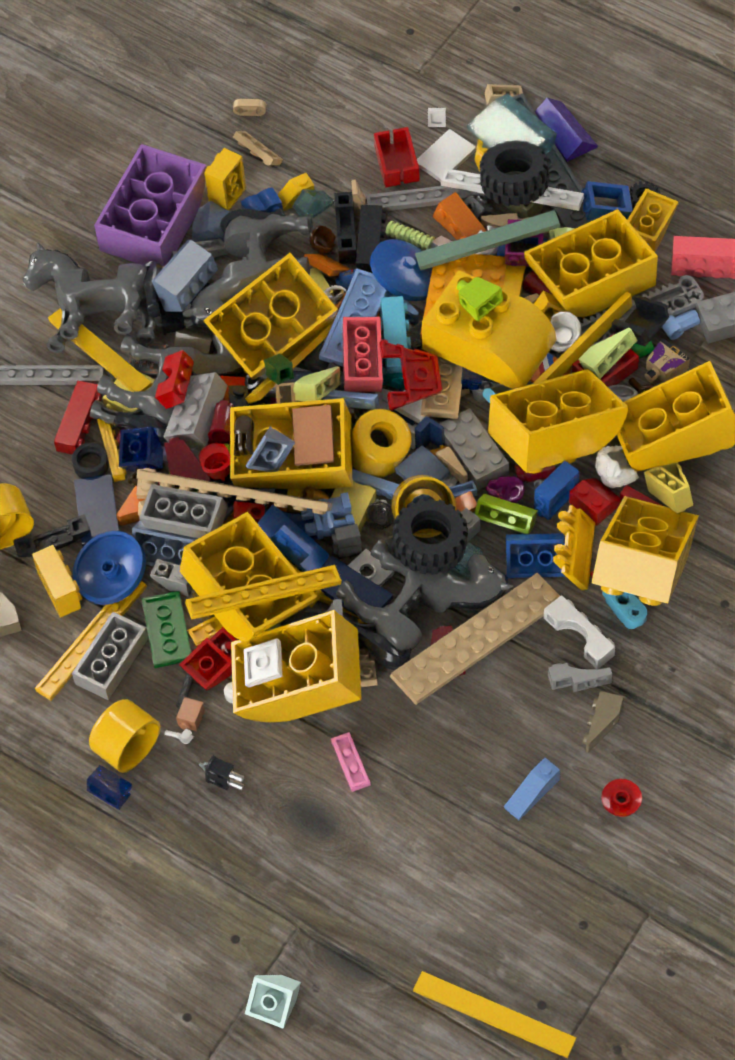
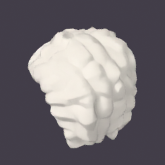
[595,445,639,488]

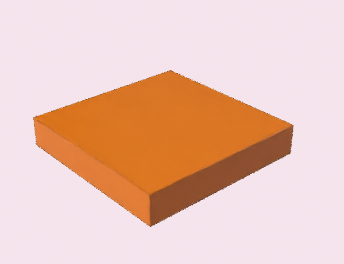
[304,254,351,276]

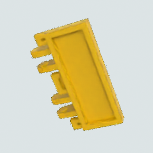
[553,505,595,591]

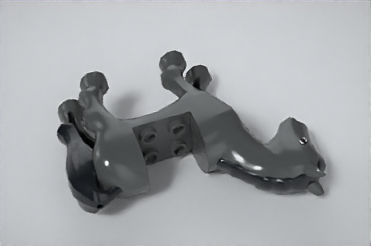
[182,208,313,328]
[23,243,163,353]
[90,332,245,447]
[326,535,514,670]

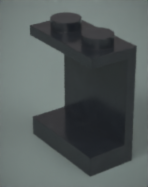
[611,295,670,347]

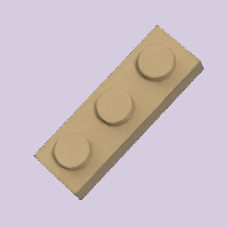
[233,131,283,166]

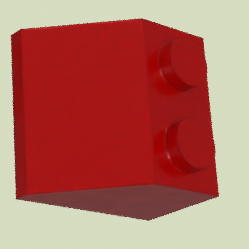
[569,478,622,526]

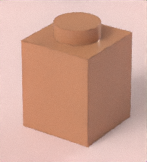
[176,697,205,731]

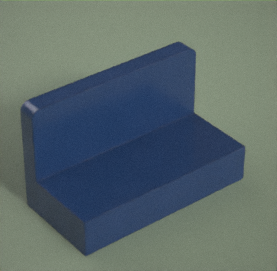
[415,416,445,449]

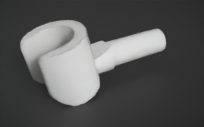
[165,729,194,744]

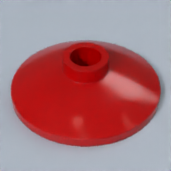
[601,779,642,817]

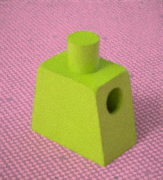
[457,277,503,321]

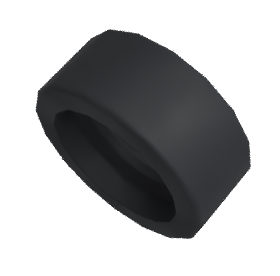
[72,443,109,478]

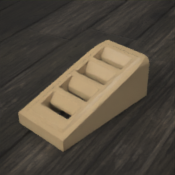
[485,84,523,105]
[351,180,367,216]
[436,446,468,484]

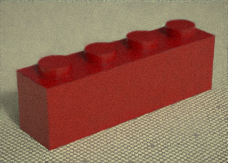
[54,380,102,455]

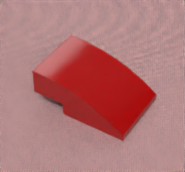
[179,627,237,691]

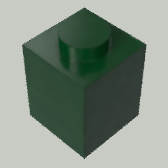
[264,353,294,385]

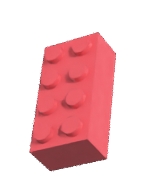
[671,236,735,279]
[342,317,383,392]

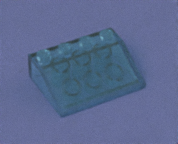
[466,94,557,153]

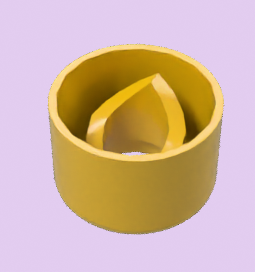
[352,409,412,478]
[391,475,456,538]
[0,483,34,549]
[89,699,161,773]

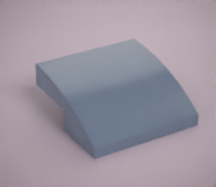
[395,446,450,495]

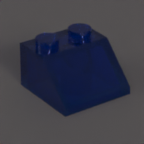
[119,427,164,472]

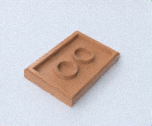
[292,405,334,466]

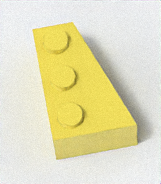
[644,462,693,513]

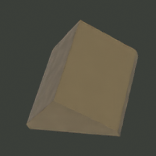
[174,328,215,354]

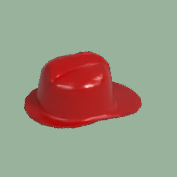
[199,443,230,482]

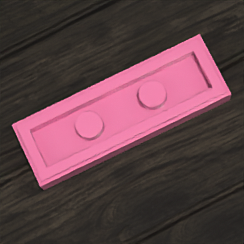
[331,732,371,792]

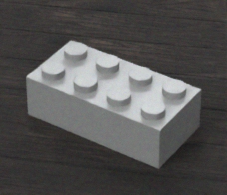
[696,292,735,343]
[164,372,228,448]
[440,408,509,491]
[139,484,228,538]
[72,612,149,700]

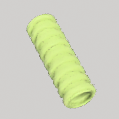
[385,220,435,250]

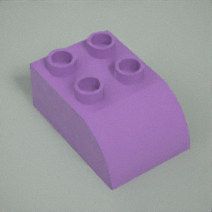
[94,144,206,266]

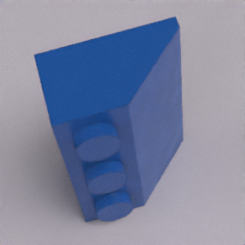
[506,533,565,578]

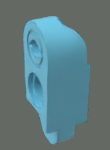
[602,592,647,629]

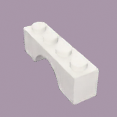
[544,595,615,669]

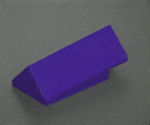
[535,98,598,161]

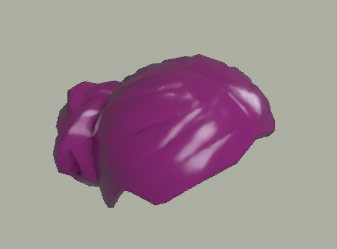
[486,476,525,503]

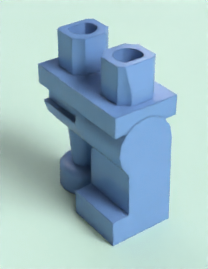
[301,492,355,540]

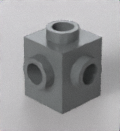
[464,194,494,223]

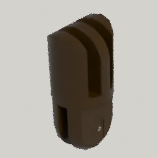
[234,415,254,456]

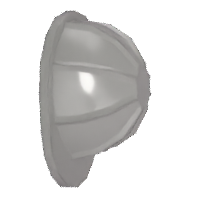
[608,385,638,402]

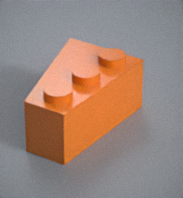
[432,192,487,240]

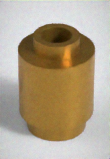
[300,486,329,500]

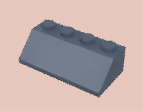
[152,239,218,311]
[132,521,199,566]

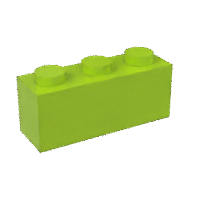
[475,494,538,534]

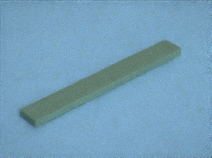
[415,210,560,271]

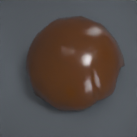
[309,225,336,254]

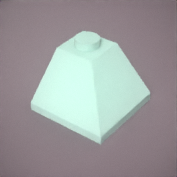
[245,975,301,1028]

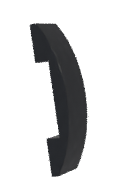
[13,514,90,558]

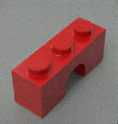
[155,350,194,409]

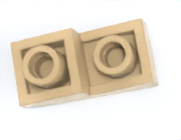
[359,648,377,687]

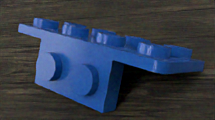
[257,505,329,572]

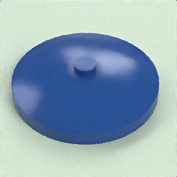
[370,239,433,301]
[73,531,146,605]

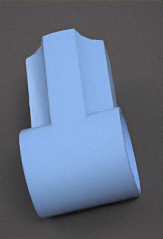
[662,309,700,340]

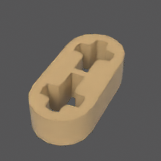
[233,99,266,116]

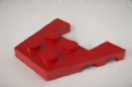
[379,340,443,410]

